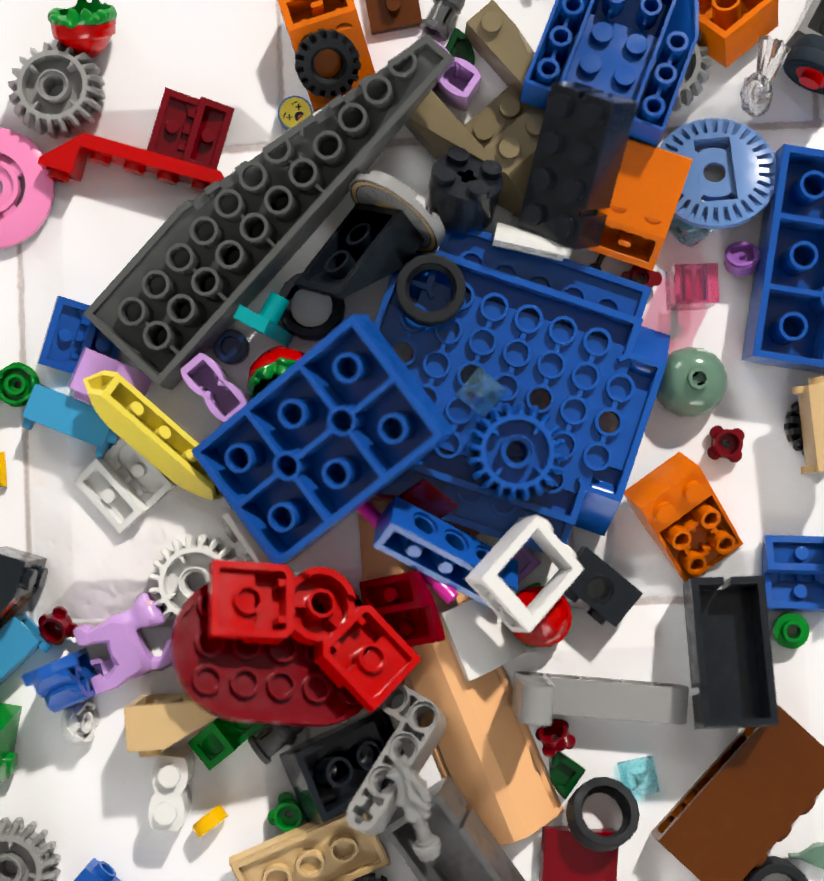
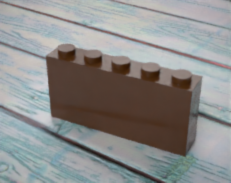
[651,705,824,881]

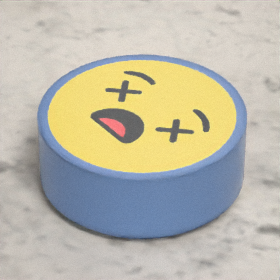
[278,96,313,131]

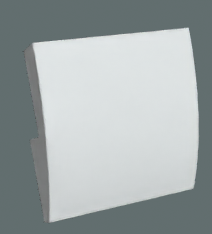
[492,222,567,261]
[74,438,177,534]
[439,598,526,681]

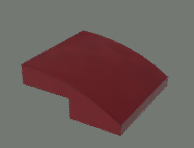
[147,87,235,170]
[359,570,446,646]
[539,826,619,881]

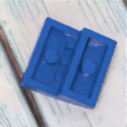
[37,295,120,374]
[762,535,824,612]

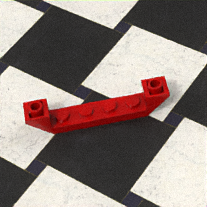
[37,133,224,193]

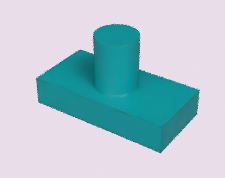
[233,291,294,348]

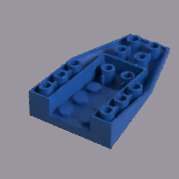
[519,0,699,147]

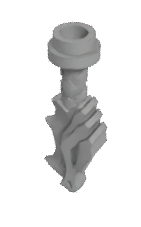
[385,755,441,861]

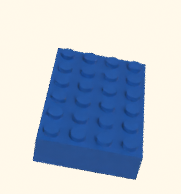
[741,144,824,374]
[191,314,456,564]

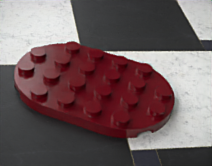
[170,577,365,727]

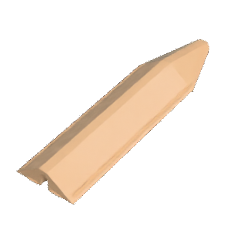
[358,496,564,845]

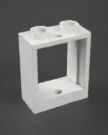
[465,515,584,633]

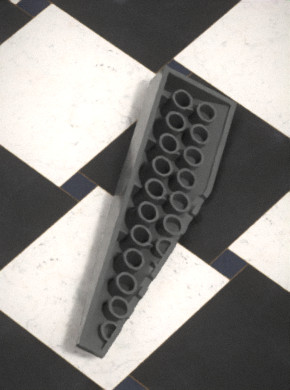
[83,34,455,390]

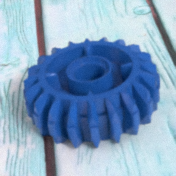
[466,402,566,502]

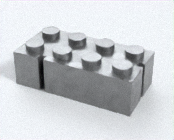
[383,775,526,881]

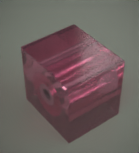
[665,263,719,311]

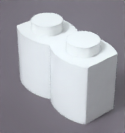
[148,747,196,832]

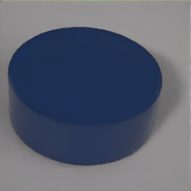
[213,329,250,366]

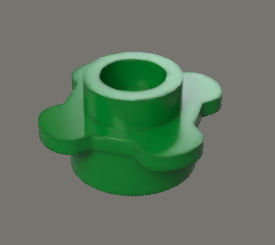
[267,792,305,832]

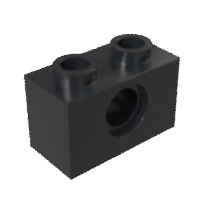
[563,546,643,627]

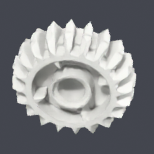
[148,534,241,621]

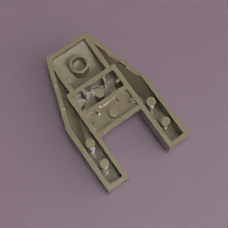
[405,0,545,218]

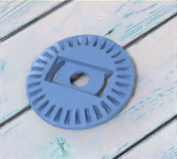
[659,118,776,229]

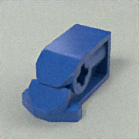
[21,647,97,713]

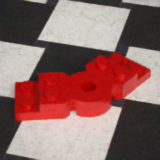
[208,560,422,713]

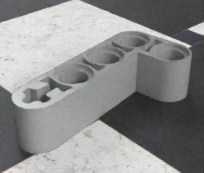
[347,683,447,836]

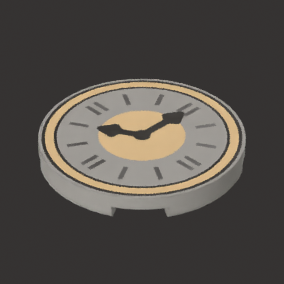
[349,170,445,254]

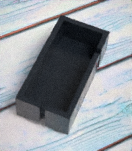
[517,82,638,250]
[683,576,779,729]

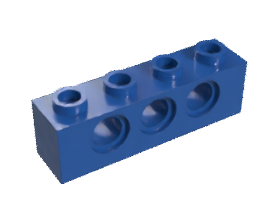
[373,496,518,608]

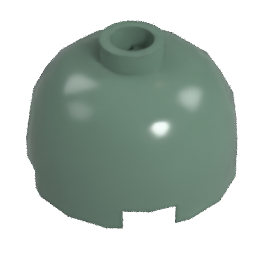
[656,347,727,417]

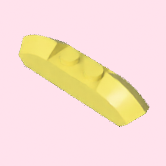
[83,370,222,500]

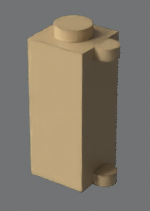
[791,376,824,474]

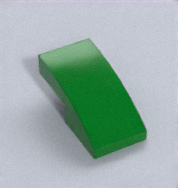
[187,717,266,771]

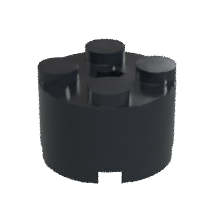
[424,147,503,233]

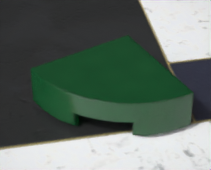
[445,27,475,65]
[549,751,586,800]

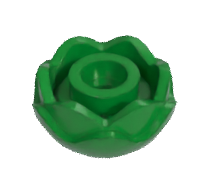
[0,362,40,407]

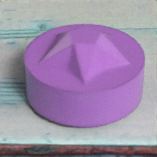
[724,241,761,276]

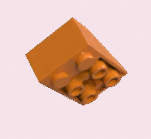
[278,0,375,112]
[585,138,693,271]
[624,451,743,583]

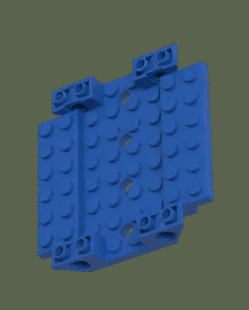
[374,228,670,554]

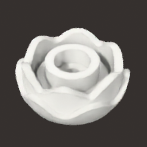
[60,700,100,746]

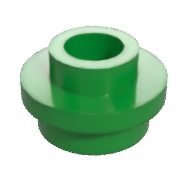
[772,613,809,649]

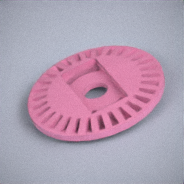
[0,128,55,249]

